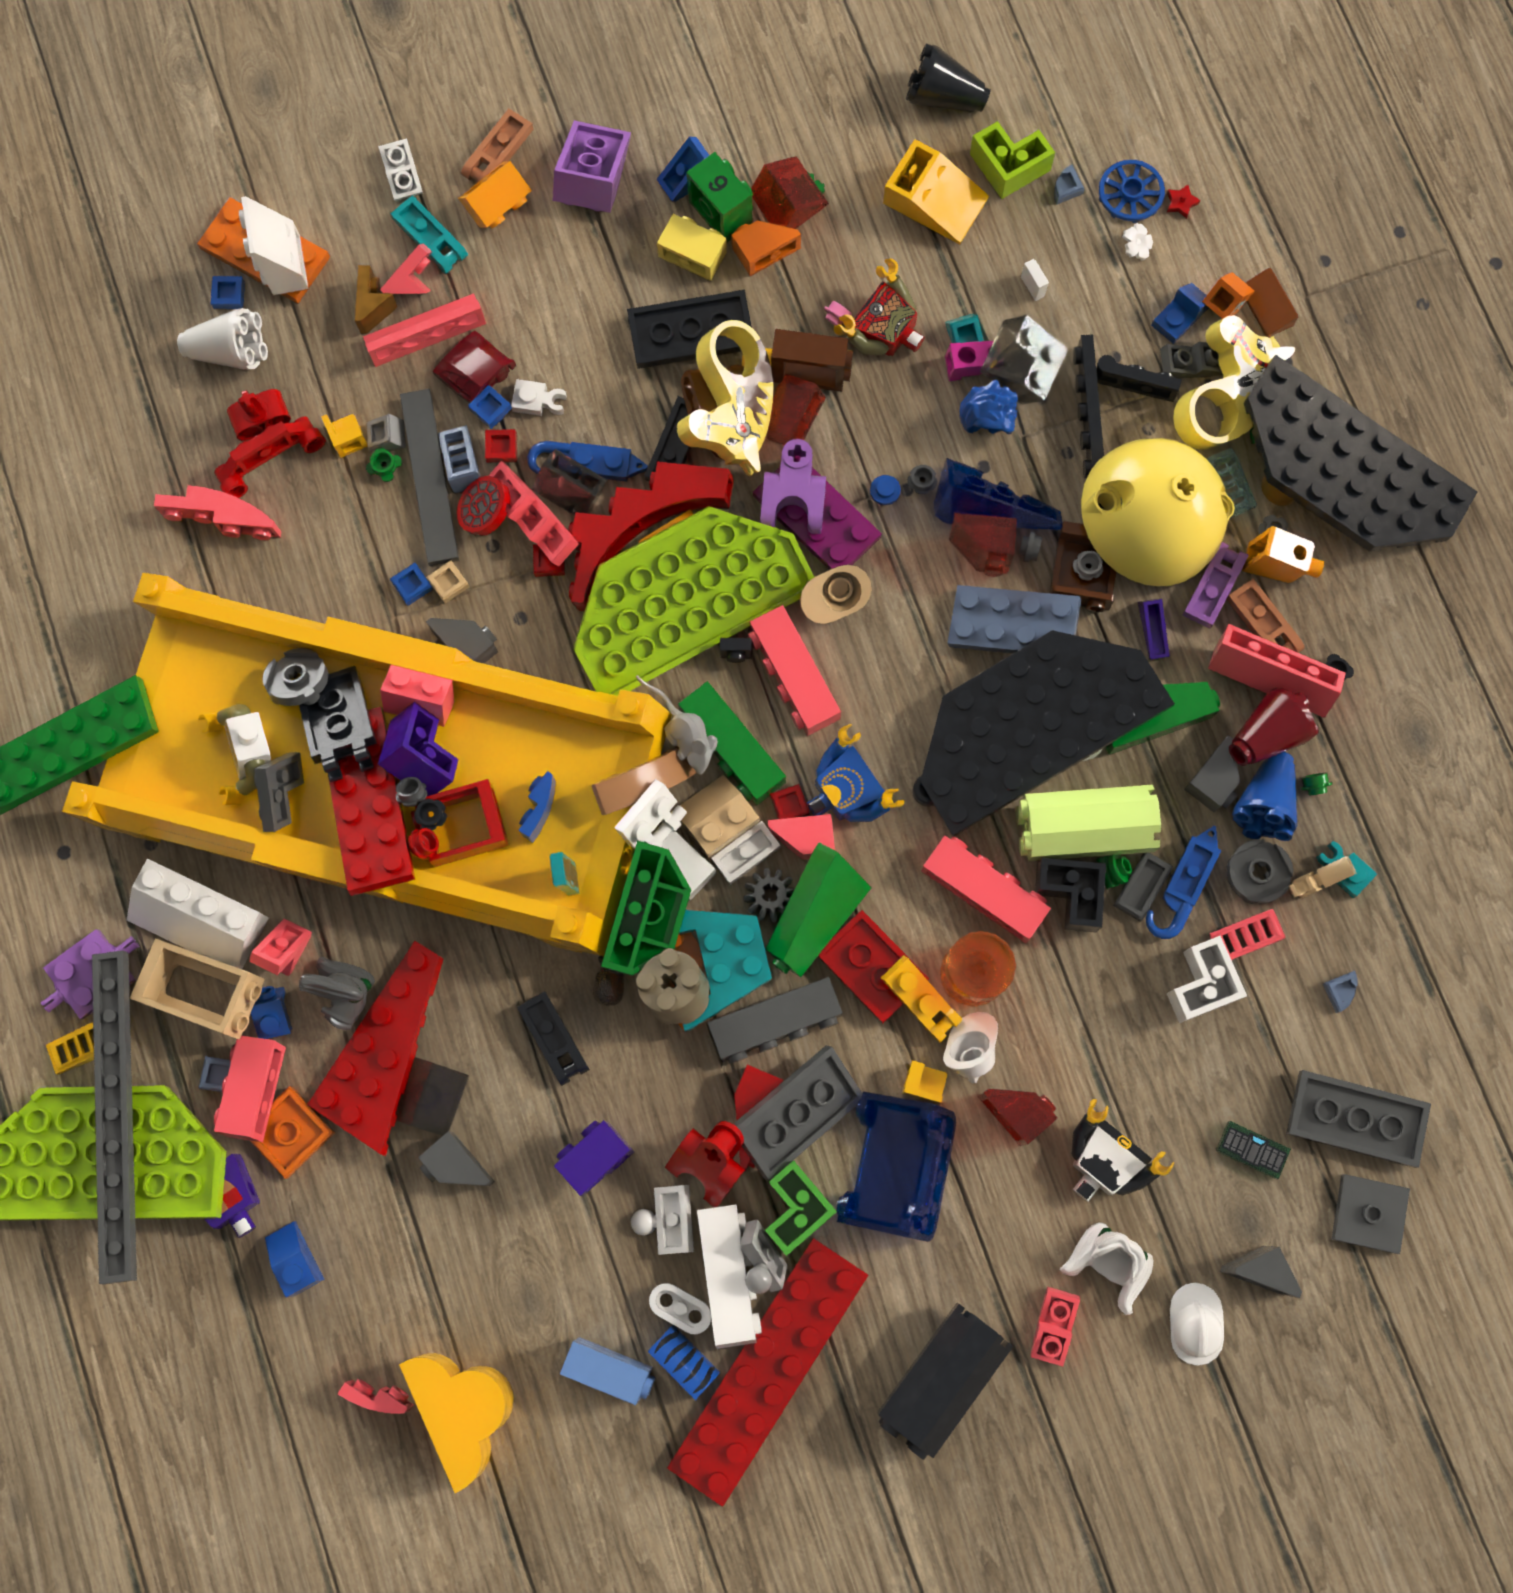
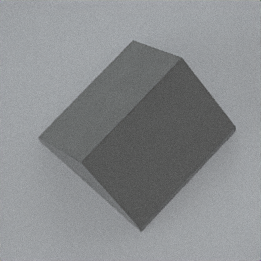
[1220,1246,1302,1298]

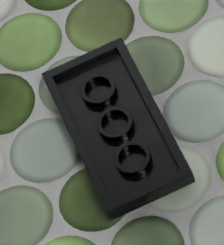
[627,289,752,369]

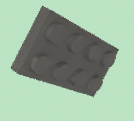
[734,1045,865,1181]
[1286,1070,1431,1168]

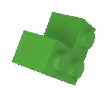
[765,1160,837,1256]

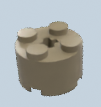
[636,948,710,1025]

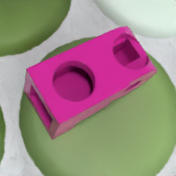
[945,341,1006,381]

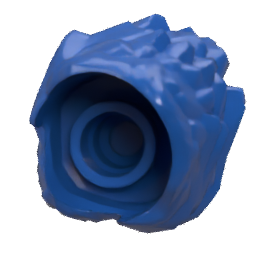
[959,380,1018,434]

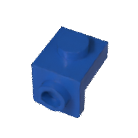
[251,986,292,1039]

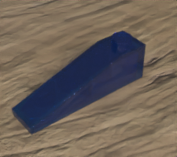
[934,458,1063,530]

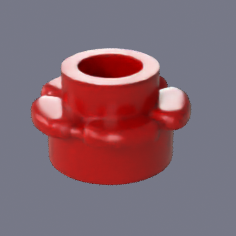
[408,828,439,859]

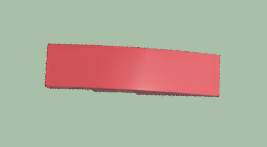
[488,461,579,566]

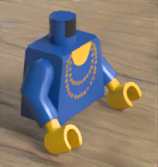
[807,724,904,822]

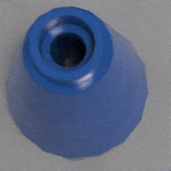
[1232,752,1297,841]

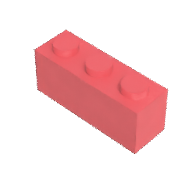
[214,1036,286,1142]

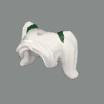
[1060,1222,1154,1315]

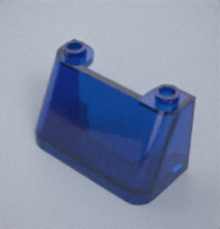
[836,1091,956,1242]

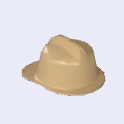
[800,565,872,624]

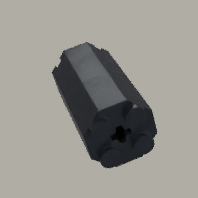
[877,1303,1013,1460]

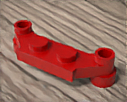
[214,416,326,498]

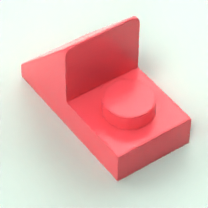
[380,243,432,294]
[249,918,312,976]

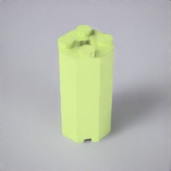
[1015,785,1161,861]

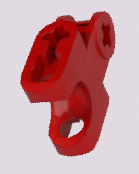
[665,1121,745,1208]

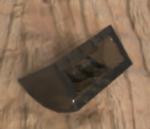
[532,449,607,516]

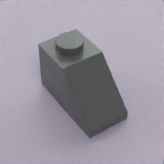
[426,618,498,664]
[1184,735,1240,812]
[418,1131,495,1186]

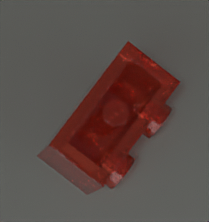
[766,374,826,445]

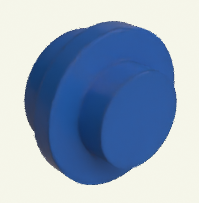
[870,475,901,505]

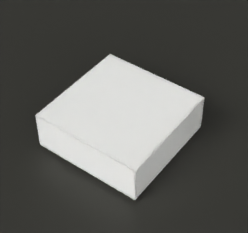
[1021,259,1049,301]

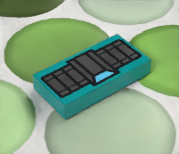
[549,852,580,896]

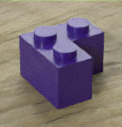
[378,702,458,796]
[554,1120,635,1196]

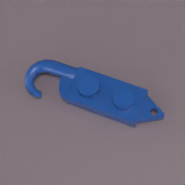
[527,441,648,482]
[1146,826,1221,939]

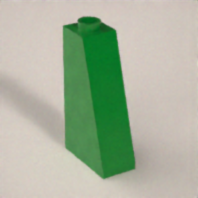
[1106,682,1220,755]
[765,842,872,977]

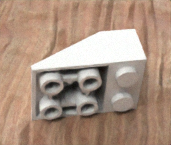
[239,196,309,295]

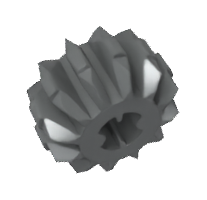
[743,868,795,923]

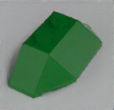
[601,841,692,975]

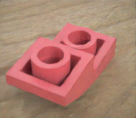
[1031,1286,1080,1367]
[338,1379,414,1414]

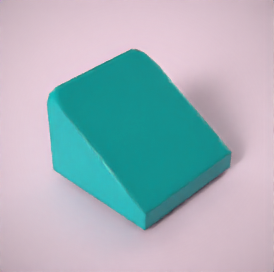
[945,314,984,343]

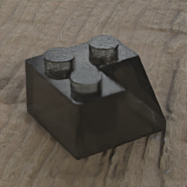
[980,315,1068,405]

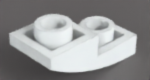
[378,139,423,201]

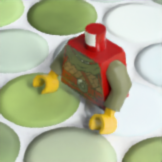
[834,258,925,356]

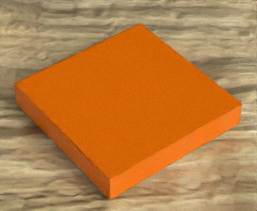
[250,1086,335,1179]

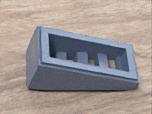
[438,425,481,493]

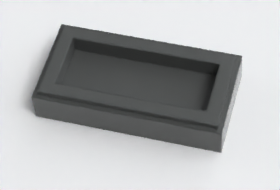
[1113,852,1173,922]

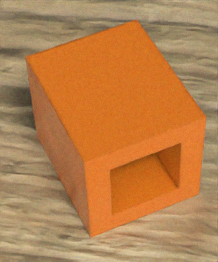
[1202,272,1254,319]

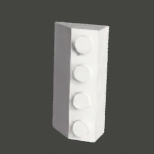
[127,859,269,969]

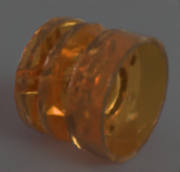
[940,931,1016,1007]

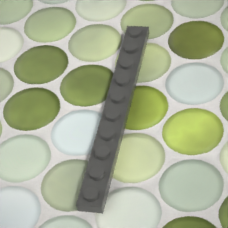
[92,950,137,1285]

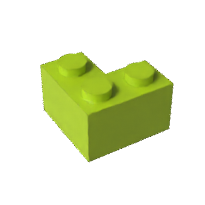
[970,121,1055,199]

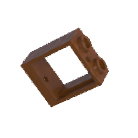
[771,329,853,392]

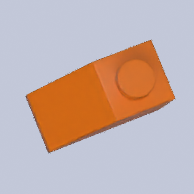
[731,220,801,276]

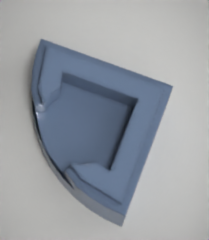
[1054,165,1085,205]
[1323,971,1358,1013]

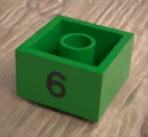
[686,152,753,243]

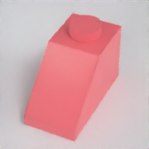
[768,814,835,860]

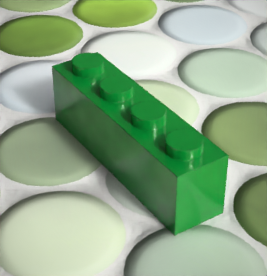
[678,681,786,805]

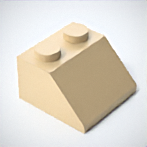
[680,775,760,861]

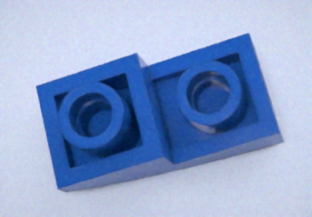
[519,771,556,843]

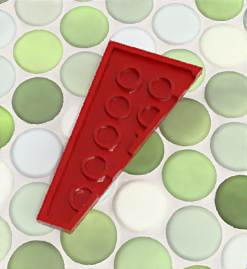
[307,941,444,1156]

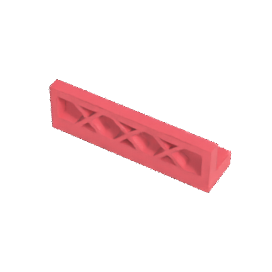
[363,293,486,367]

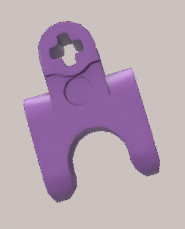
[760,439,826,534]

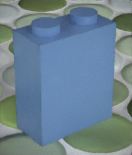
[560,1337,656,1405]

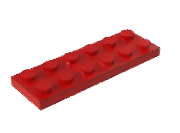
[328,706,415,896]

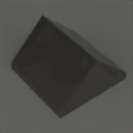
[395,1057,469,1136]

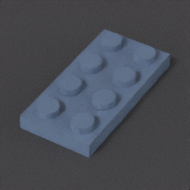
[948,585,1081,653]

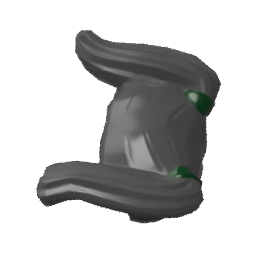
[299,956,375,1030]

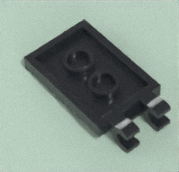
[299,665,377,782]

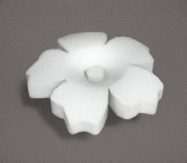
[1122,223,1153,261]

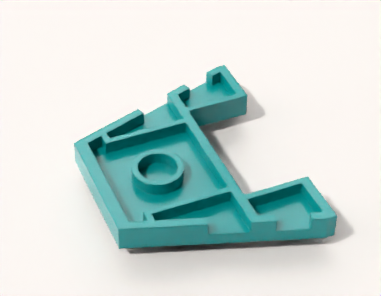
[679,910,772,1032]

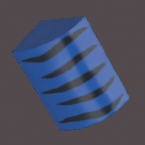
[648,1325,720,1400]

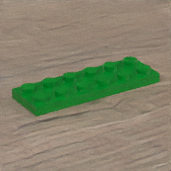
[0,675,159,815]

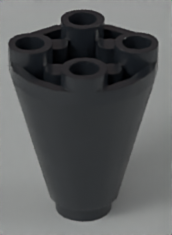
[906,43,991,112]

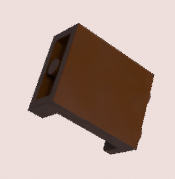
[1049,521,1116,612]

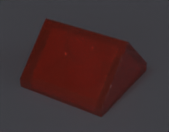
[751,156,829,229]

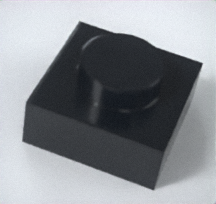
[720,638,752,663]

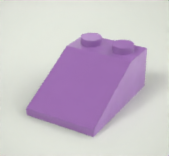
[552,120,631,213]

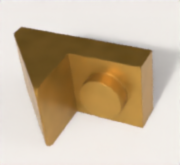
[355,265,397,334]

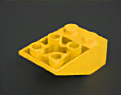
[883,139,989,245]

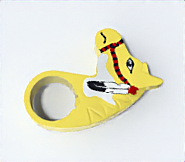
[1173,316,1295,450]

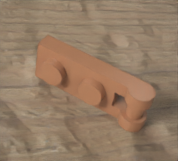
[461,108,534,182]
[1226,579,1305,653]

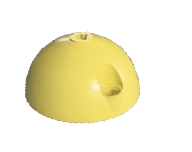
[1081,438,1235,586]

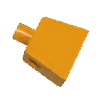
[1242,526,1324,583]

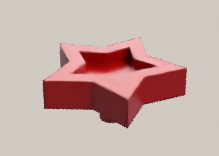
[1167,185,1201,219]

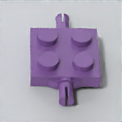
[41,929,140,1019]

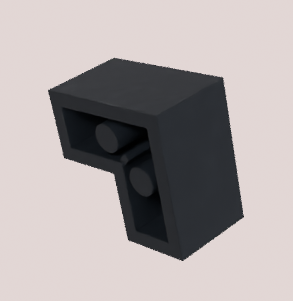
[1035,858,1106,933]

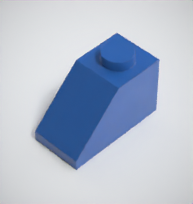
[265,1221,325,1298]

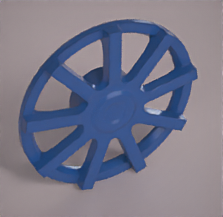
[1099,160,1165,223]

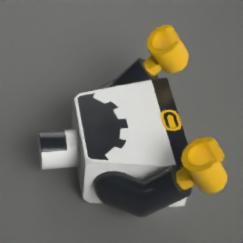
[1071,1099,1174,1202]

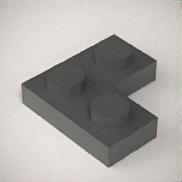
[254,752,304,832]

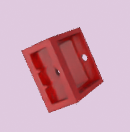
[411,779,509,867]

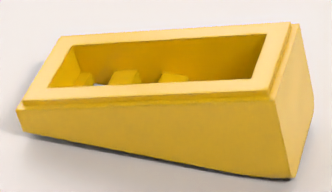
[46,1022,94,1075]

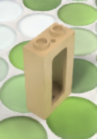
[130,938,265,1040]

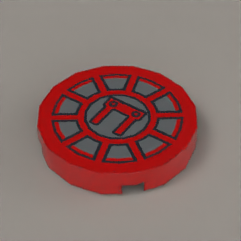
[457,476,511,536]

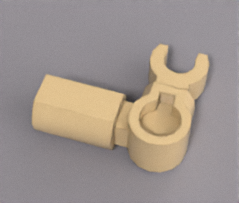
[1289,856,1357,899]

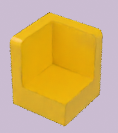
[321,414,368,458]
[902,1060,947,1105]

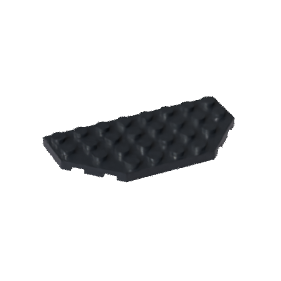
[1243,354,1478,552]
[920,630,1175,836]

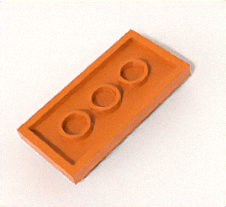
[197,197,330,304]

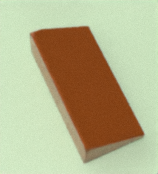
[1246,268,1298,338]

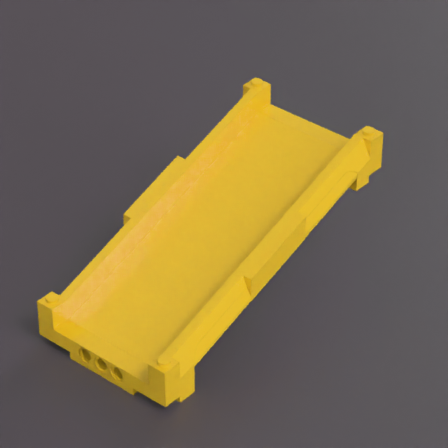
[62,573,672,956]

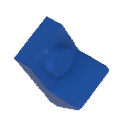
[657,137,709,202]
[1151,283,1209,344]

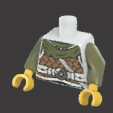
[198,704,271,805]

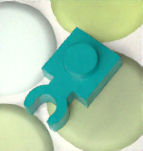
[1316,841,1377,898]

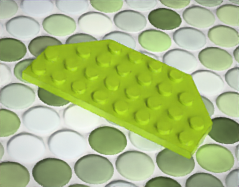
[573,506,814,696]
[0,1085,226,1221]

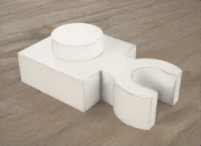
[511,379,567,416]

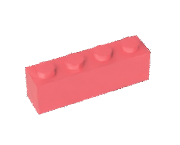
[747,605,841,736]
[1208,624,1346,718]
[921,836,1051,944]

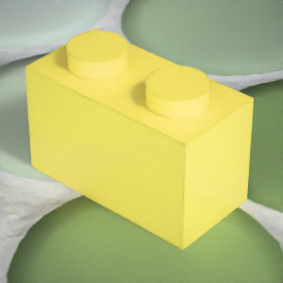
[657,214,727,281]

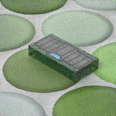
[1216,1121,1291,1179]

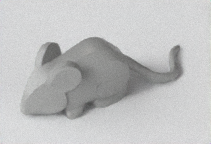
[635,675,718,775]

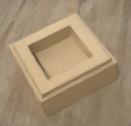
[426,560,470,604]

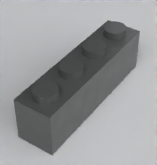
[708,977,843,1064]

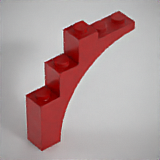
[568,461,734,611]

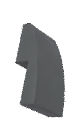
[1160,342,1223,378]

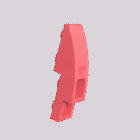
[154,485,282,540]

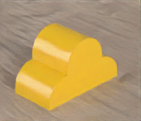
[399,1353,514,1493]

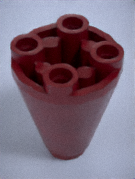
[1229,688,1319,766]

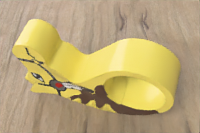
[677,320,773,477]

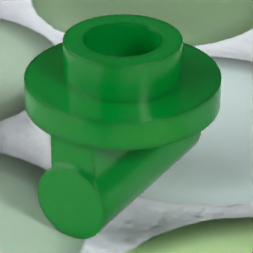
[1096,855,1132,890]

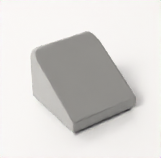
[367,414,406,452]

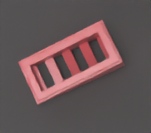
[1209,909,1285,960]

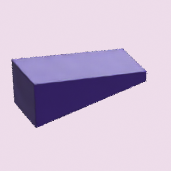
[1138,599,1170,660]

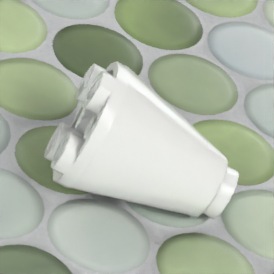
[177,308,268,370]

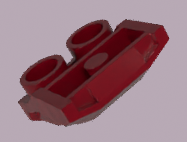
[433,330,516,403]

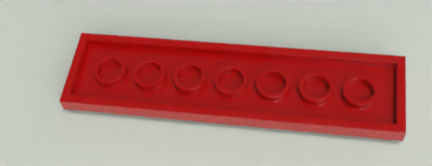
[667,1238,869,1507]

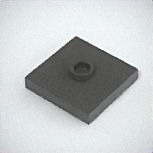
[1331,1174,1410,1254]

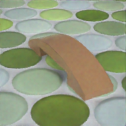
[591,746,697,815]

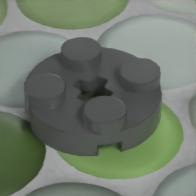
[262,648,329,706]
[1226,839,1293,904]

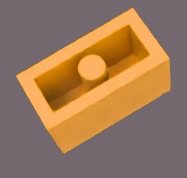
[458,161,532,229]

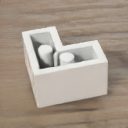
[1167,935,1247,1023]

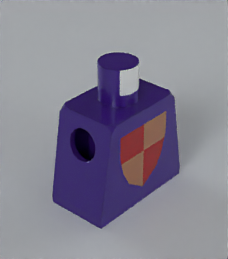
[204,1154,260,1238]

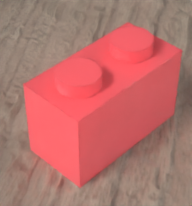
[380,665,454,727]

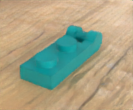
[390,195,468,274]

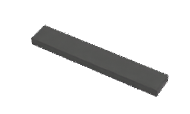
[400,389,459,566]

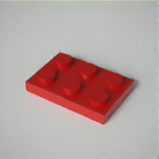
[817,910,929,1024]

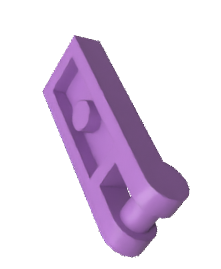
[1182,542,1249,629]

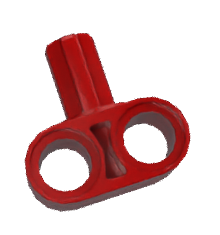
[227,389,291,441]

